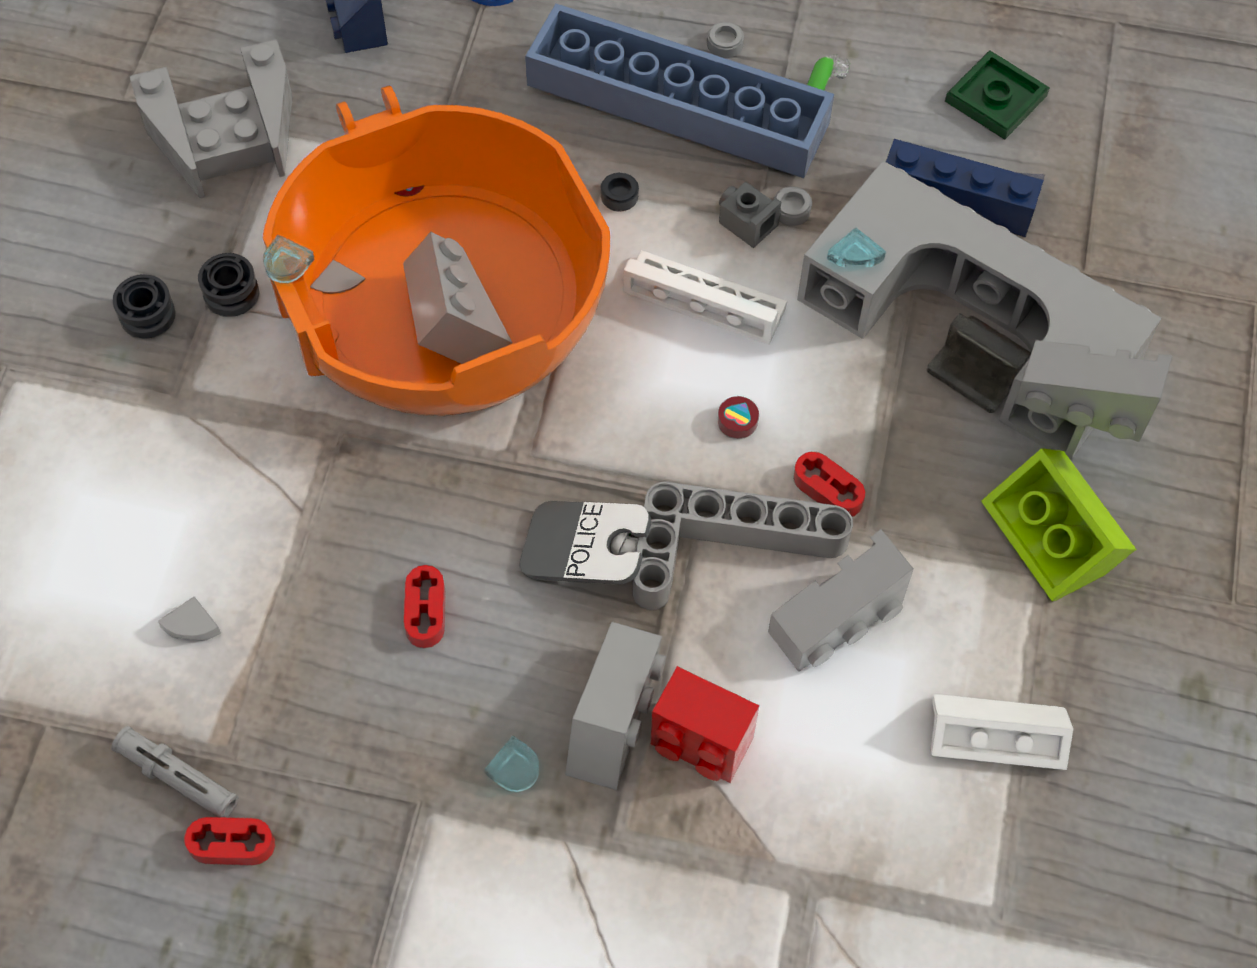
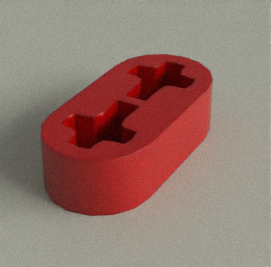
[793,451,865,517]
[404,565,446,648]
[184,817,275,865]

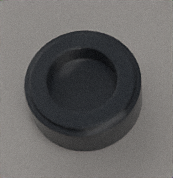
[601,172,639,211]

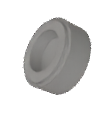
[707,22,744,58]
[774,187,812,226]

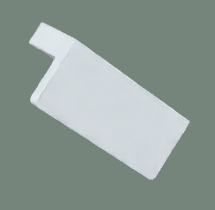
[930,694,1073,770]

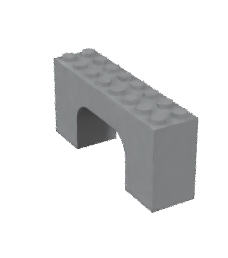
[797,161,1162,460]

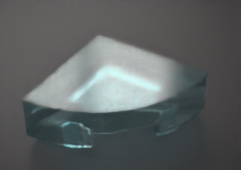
[827,227,886,267]

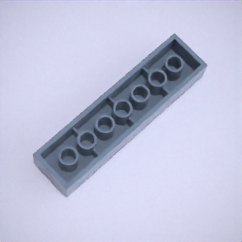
[525,3,834,178]

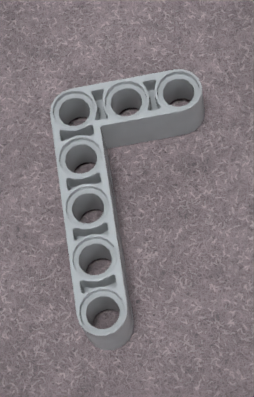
[632,482,853,610]

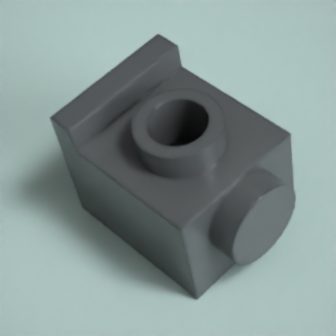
[719,181,782,248]

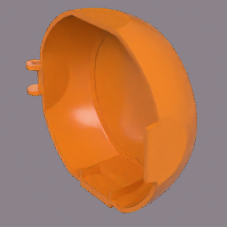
[263,85,610,416]

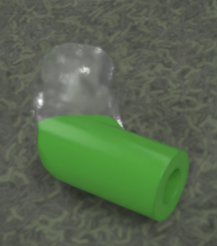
[807,54,850,90]

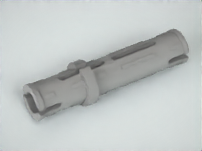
[111,726,239,818]

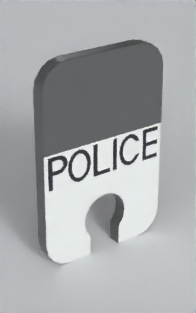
[520,501,651,585]

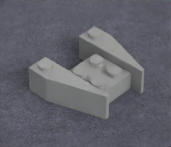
[129,39,293,198]

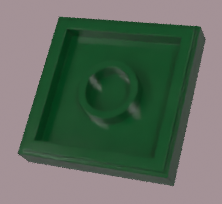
[945,50,1050,140]

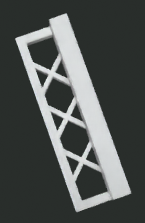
[623,250,787,344]

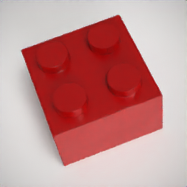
[650,666,760,783]

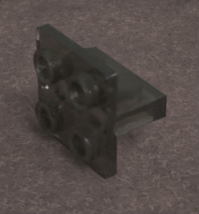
[927,313,1031,413]

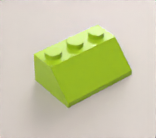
[981,448,1137,601]

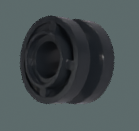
[198,253,259,317]
[112,274,176,339]

